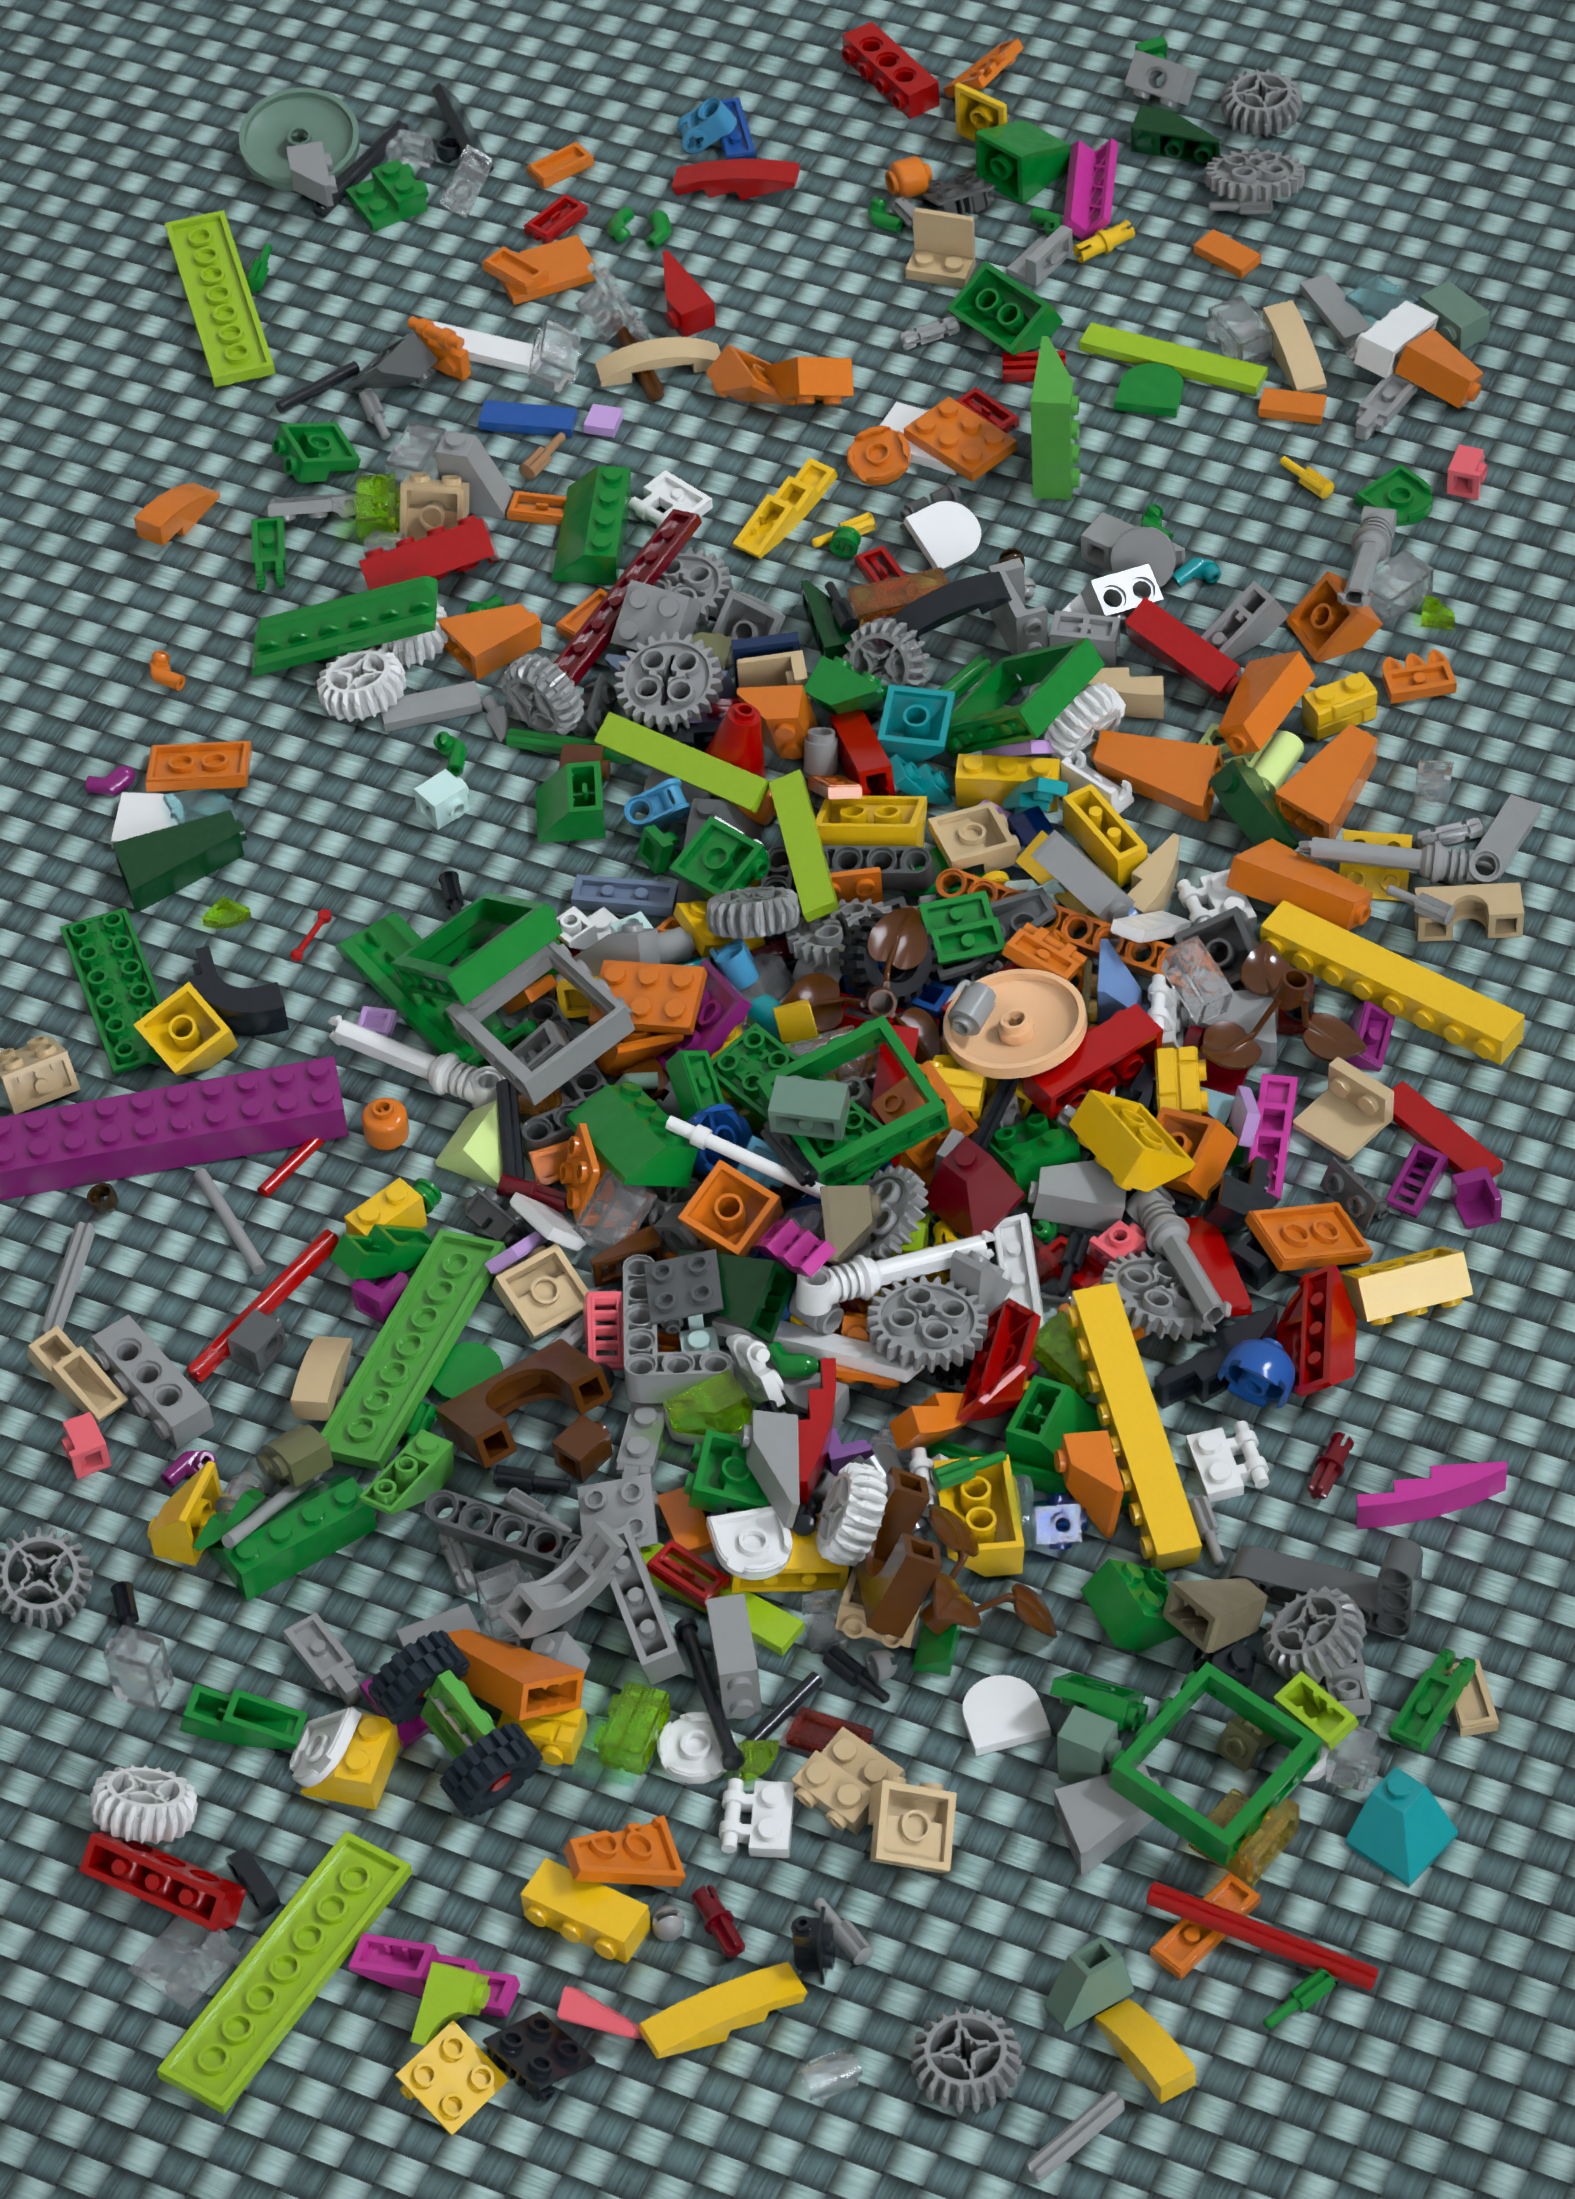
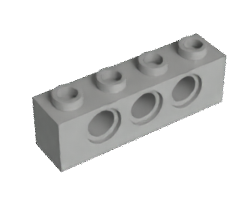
[92,1314,214,1450]
[610,1524,687,1685]

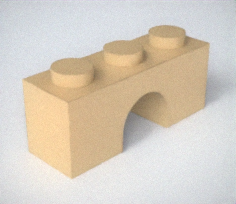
[1414,882,1524,942]

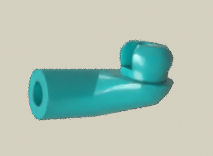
[1171,557,1221,588]

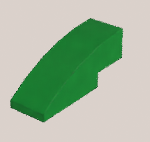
[330,1224,434,1279]
[179,1683,308,1749]

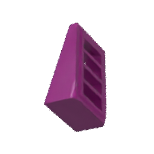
[1385,1142,1449,1218]

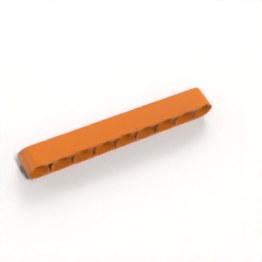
[936,868,1227,992]

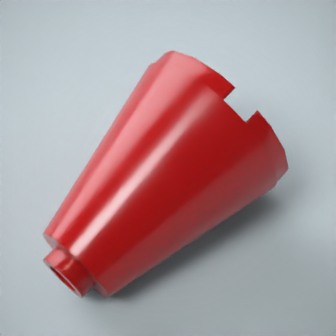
[704,703,765,779]

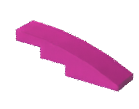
[1248,1074,1298,1201]
[753,1219,837,1278]
[1355,1461,1507,1530]
[348,1933,520,2018]

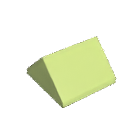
[435,1100,524,1188]

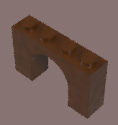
[435,1339,613,1469]
[857,1466,942,1639]

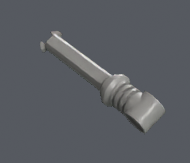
[1337,506,1397,607]
[1298,837,1503,885]
[1125,1185,1232,1332]

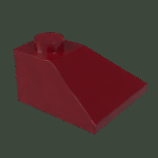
[925,1136,1026,1239]

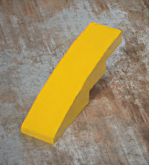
[732,458,838,559]
[638,1962,807,2059]

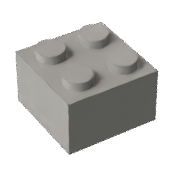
[610,579,702,653]

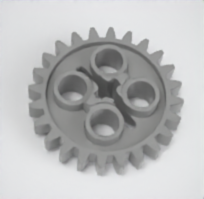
[1205,149,1305,202]
[654,547,733,631]
[614,632,724,732]
[786,898,892,967]
[847,1165,928,1263]
[1100,1251,1204,1341]
[866,1275,988,1373]

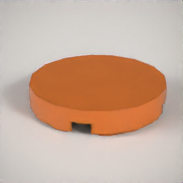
[847,425,911,486]

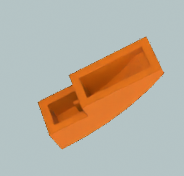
[134,482,220,547]
[889,1393,968,1450]

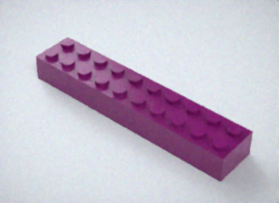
[0,1056,349,1201]

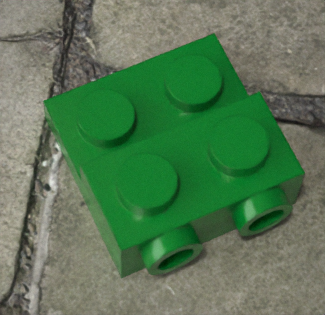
[345,159,429,232]
[272,422,361,483]
[669,816,770,900]
[683,1429,769,1515]
[1050,1672,1148,1731]

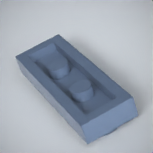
[571,874,678,917]

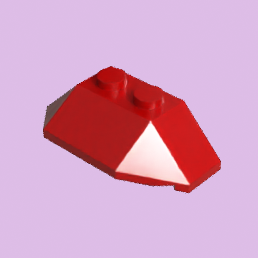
[1277,1264,1357,1397]
[956,1298,1041,1423]

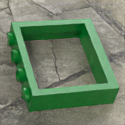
[945,638,1105,757]
[391,891,563,1006]
[756,1015,950,1186]
[1109,1662,1323,1867]

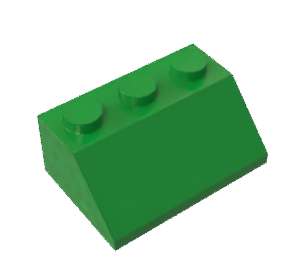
[946,261,1063,356]

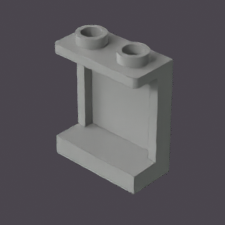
[988,558,1048,655]

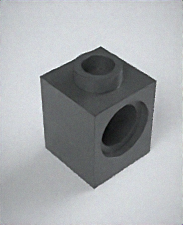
[653,1203,706,1254]
[227,1309,288,1376]

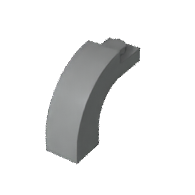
[498,1520,628,1639]

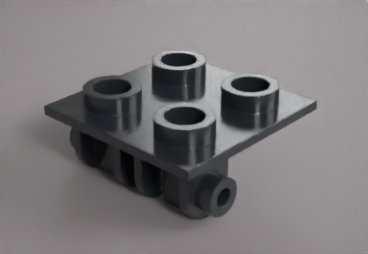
[482,2011,596,2103]

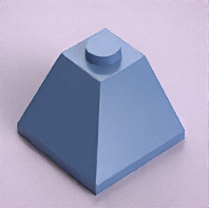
[1098,939,1149,1025]

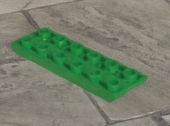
[251,576,438,677]
[60,907,162,1075]
[335,912,509,1063]
[711,1022,893,1186]

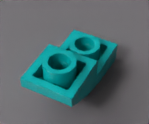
[889,754,953,806]
[1002,777,1068,819]

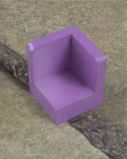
[825,1428,874,1477]

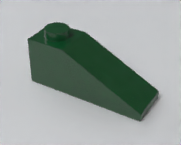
[801,580,853,661]
[1208,759,1299,850]

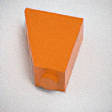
[1394,328,1484,409]
[437,603,542,680]

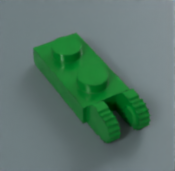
[251,516,287,590]
[1388,1648,1477,1753]

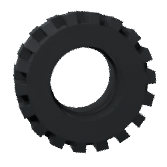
[839,913,937,1004]

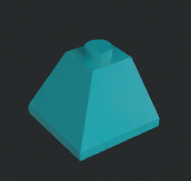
[878,684,956,765]
[1345,1766,1458,1888]

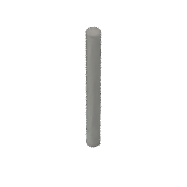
[194,1168,267,1275]
[221,1475,320,1549]

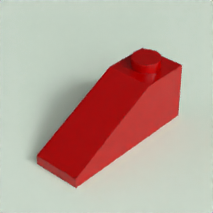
[662,250,716,337]

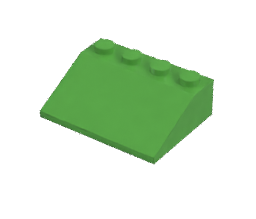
[1031,336,1081,501]

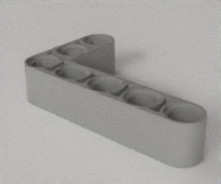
[623,1254,734,1403]

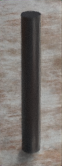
[275,361,360,414]
[737,1672,823,1760]

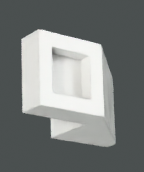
[556,906,619,950]

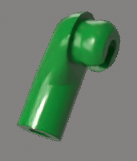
[433,731,467,776]

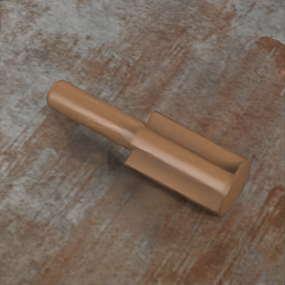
[519,432,566,480]

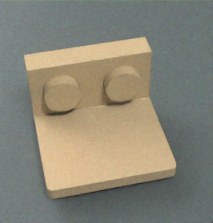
[905,208,976,288]
[736,650,810,703]
[0,1035,80,1115]
[1293,1057,1394,1161]

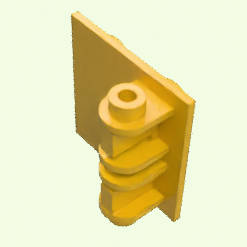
[1339,829,1413,902]
[395,2020,509,2136]

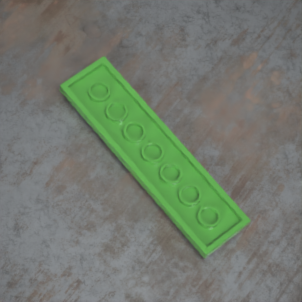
[321,1229,506,1471]

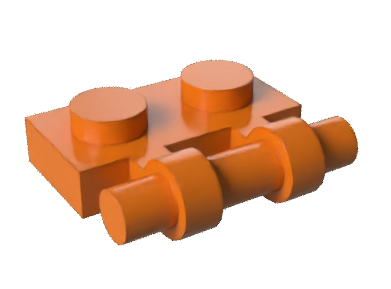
[407,316,471,381]
[1002,922,1088,982]

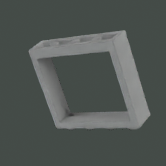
[445,940,635,1106]

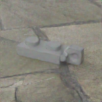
[1354,373,1418,441]
[267,493,359,521]
[616,1403,668,1478]
[283,1612,362,1707]

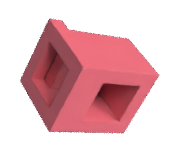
[1447,444,1488,500]
[1089,1220,1146,1267]
[61,1411,112,1479]

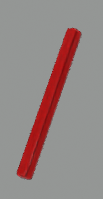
[186,1229,339,1383]
[1146,1882,1379,1990]

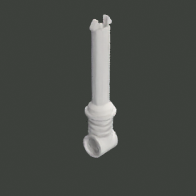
[328,1015,506,1109]
[795,1230,996,1316]

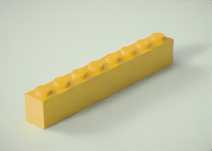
[1260,900,1525,1065]
[1066,1282,1202,1571]

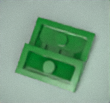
[917,890,1005,966]

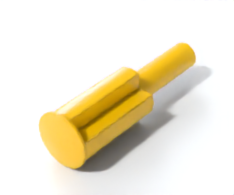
[1280,456,1335,499]
[811,512,876,548]

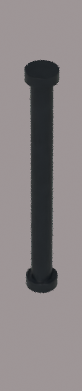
[674,1618,745,1771]

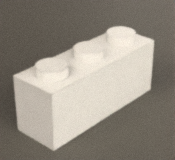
[1354,301,1439,379]

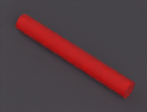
[257,1138,327,1198]

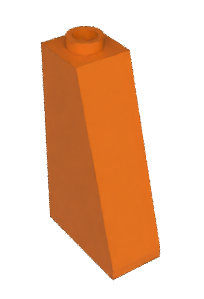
[1218,650,1316,756]
[1275,724,1378,839]
[1090,730,1224,822]
[1226,838,1373,931]
[447,1629,585,1721]

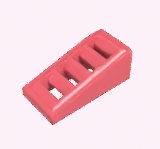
[582,1291,624,1370]
[557,1986,643,2039]

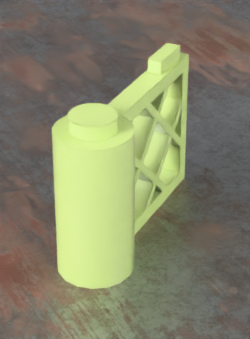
[1199,723,1304,799]

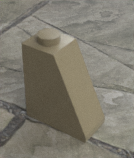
[1162,1578,1268,1653]

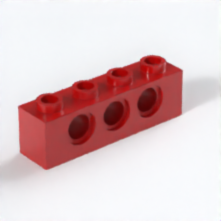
[841,21,940,119]
[79,1831,247,1931]

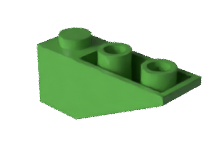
[359,1429,454,1515]

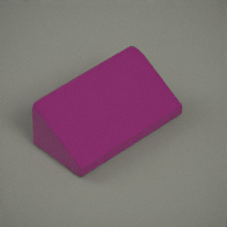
[1344,1000,1395,1072]

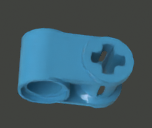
[677,97,737,154]
[624,778,692,833]
[709,938,759,991]

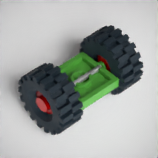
[367,1630,543,1818]

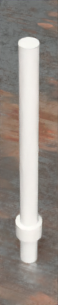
[665,1115,825,1200]

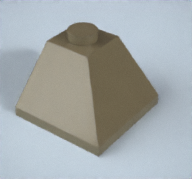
[820,1185,882,1266]

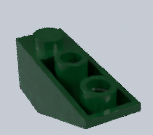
[1131,105,1220,164]

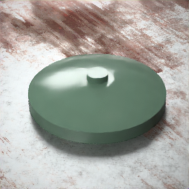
[239,87,360,191]

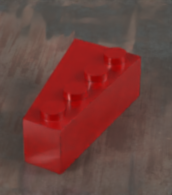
[359,515,500,590]
[1023,1003,1163,1120]

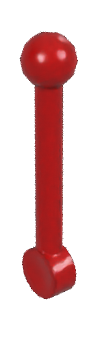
[290,909,332,962]

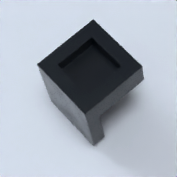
[1231,1231,1281,1291]

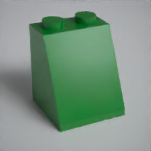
[975,120,1070,205]

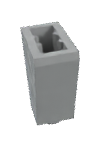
[436,431,513,519]
[1031,830,1135,924]
[1181,990,1277,1066]
[1027,1160,1126,1231]
[1054,1763,1161,1875]

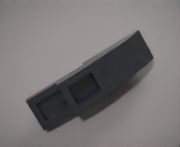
[1154,1305,1278,1409]

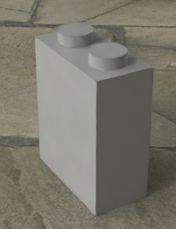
[706,1593,762,1719]

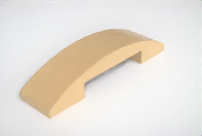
[595,337,721,387]

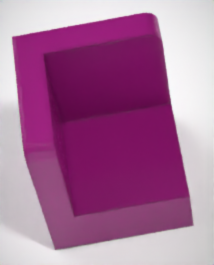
[1450,1166,1502,1230]
[351,1271,408,1325]

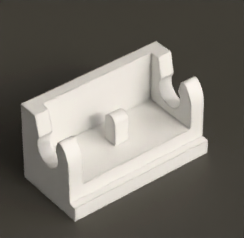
[1060,750,1134,814]

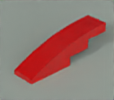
[672,159,801,200]
[798,1358,836,1504]

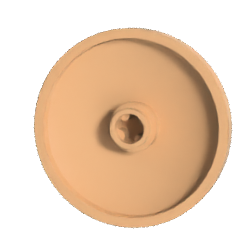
[943,969,1088,1079]

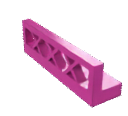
[1063,138,1118,241]

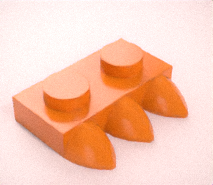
[1382,649,1457,704]

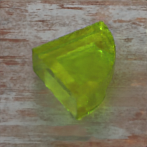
[1421,595,1455,629]
[202,896,251,929]
[737,1740,779,1782]

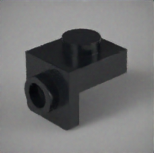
[1192,1642,1257,1688]

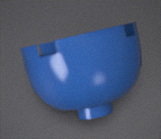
[687,1104,753,1177]
[1218,1338,1295,1408]

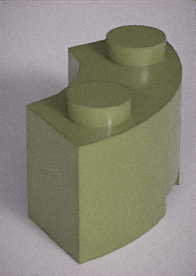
[256,1424,333,1488]

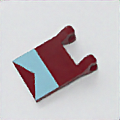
[1157,1025,1253,1127]

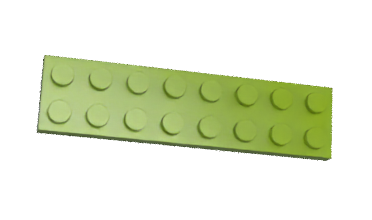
[165,210,275,388]
[157,1831,412,2115]

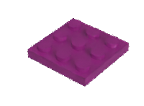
[655,958,753,1072]

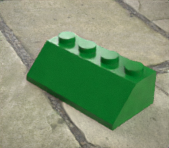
[552,465,631,585]
[565,1082,698,1187]
[208,1475,377,1601]

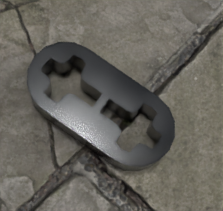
[226,1847,281,1916]

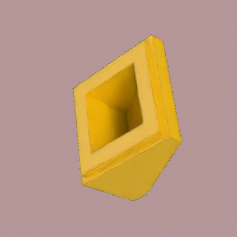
[773,999,819,1043]

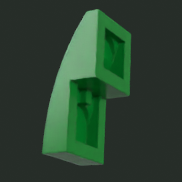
[192,1488,266,1551]

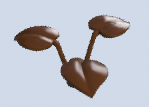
[780,907,940,1065]
[1202,940,1367,1070]
[920,1504,1058,1639]

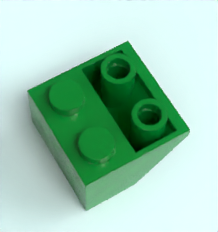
[804,655,888,715]
[536,761,606,843]
[987,1113,1082,1205]
[1005,1375,1104,1474]
[1080,1558,1182,1652]

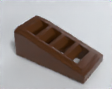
[590,1225,663,1287]

